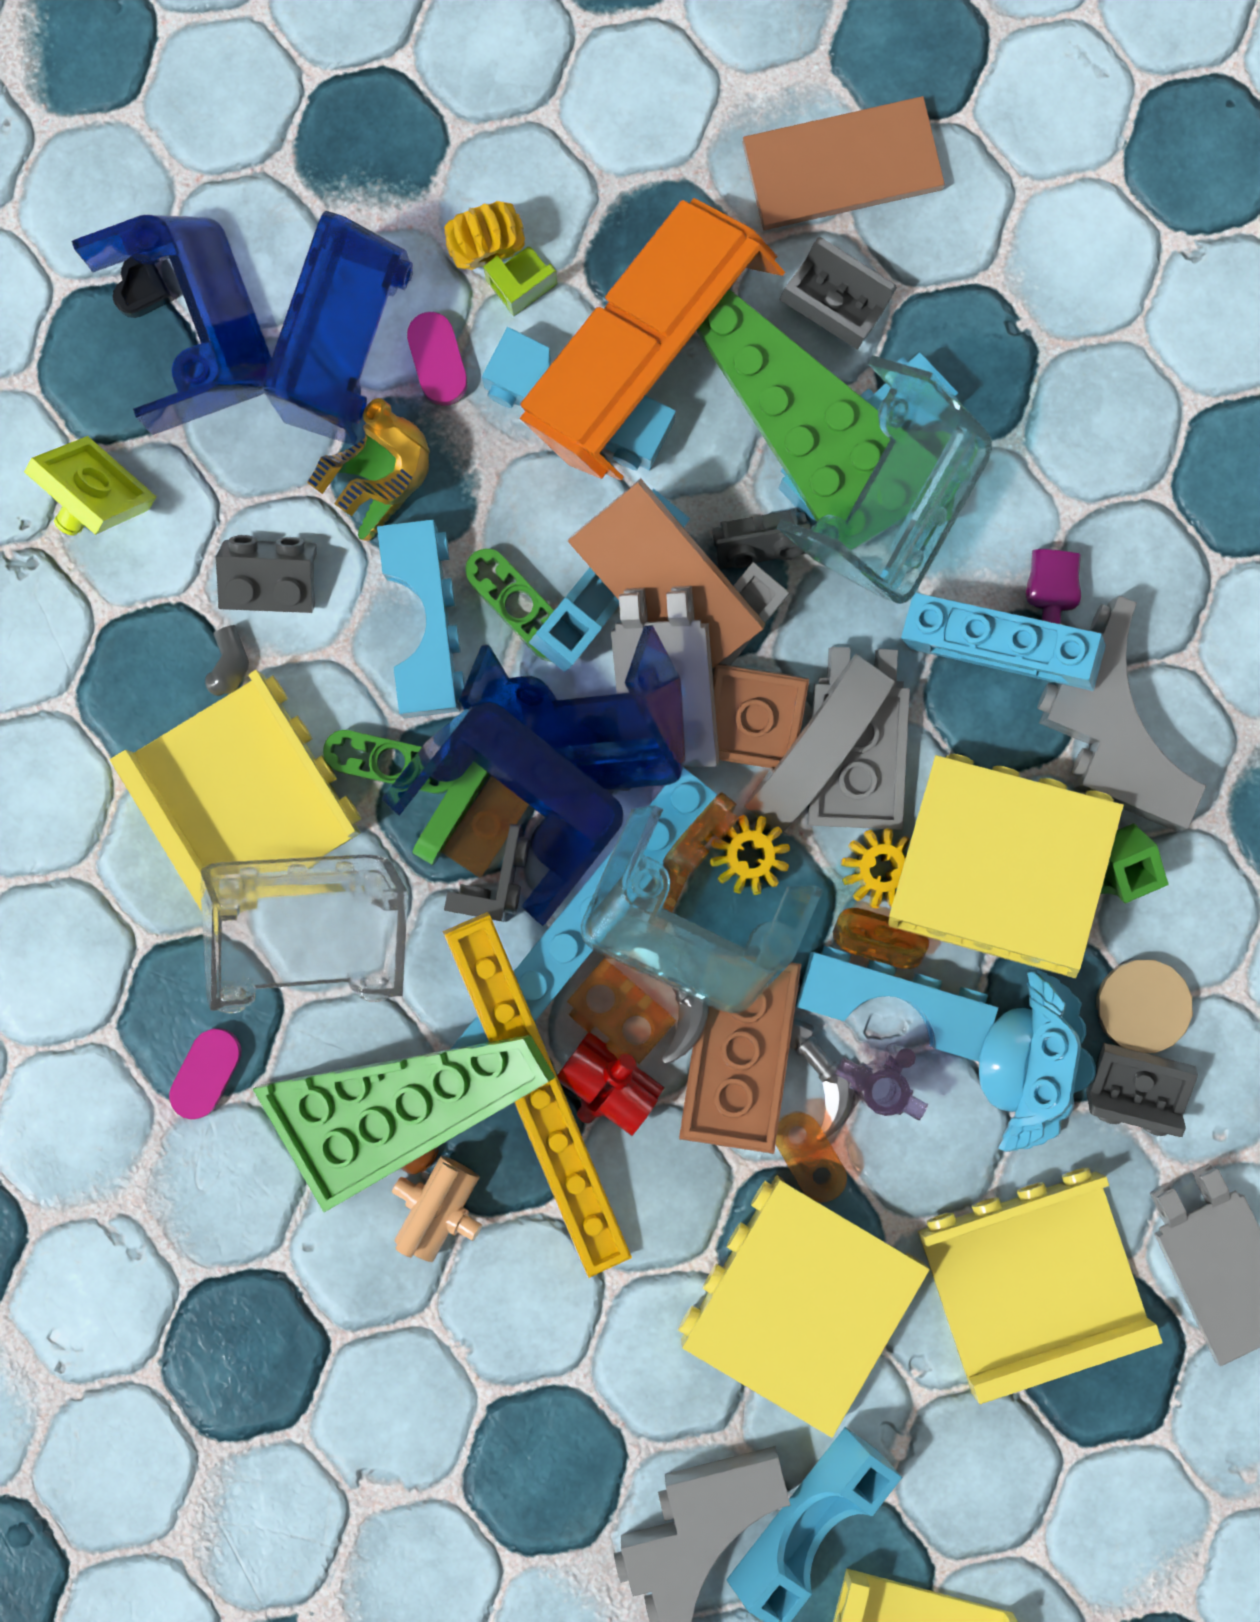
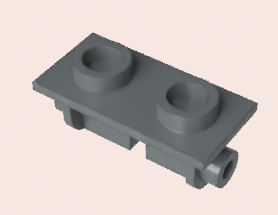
[712,509,810,569]

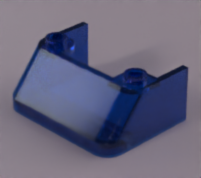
[264,210,413,446]
[71,215,277,435]
[459,625,686,796]
[382,701,623,926]

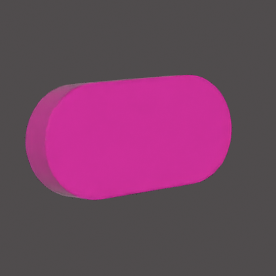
[407,312,468,406]
[169,1028,242,1119]

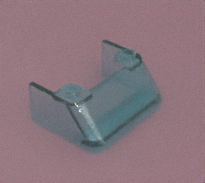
[777,355,992,604]
[581,805,823,1013]

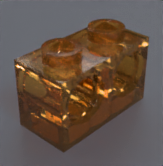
[567,957,677,1064]

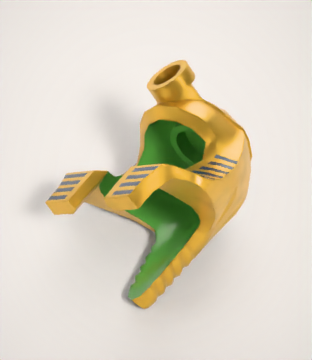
[307,398,430,541]

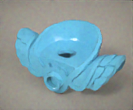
[979,970,1096,1152]

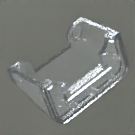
[201,854,408,1013]

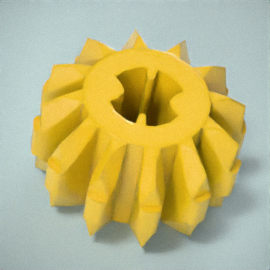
[444,201,525,270]
[710,815,790,895]
[840,829,910,909]

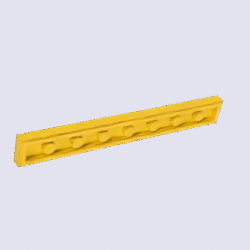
[442,912,632,1278]

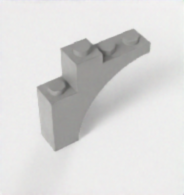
[1037,596,1206,831]
[614,1446,790,1622]

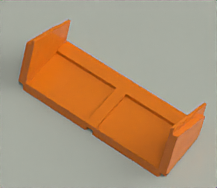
[519,198,785,481]

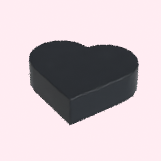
[113,255,173,318]

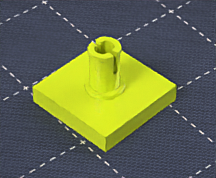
[24,436,157,536]

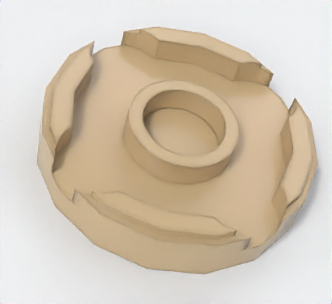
[1096,960,1193,1053]

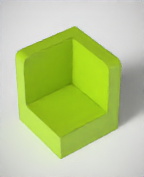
[483,247,558,317]

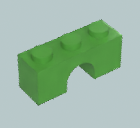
[1100,823,1169,903]

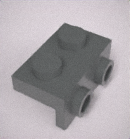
[779,237,897,350]
[216,535,317,613]
[1086,1043,1198,1137]

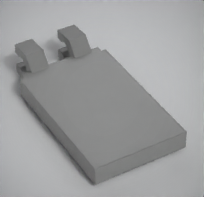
[611,586,720,769]
[807,647,910,830]
[1150,1164,1260,1366]

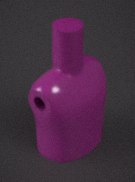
[1026,549,1081,624]

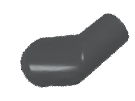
[205,625,249,696]

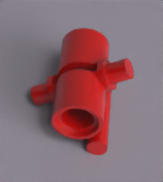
[557,1031,665,1136]

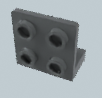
[444,824,530,922]

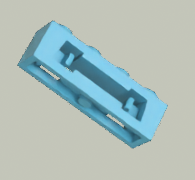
[901,592,1106,691]

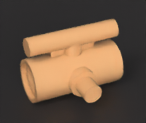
[392,1155,482,1262]

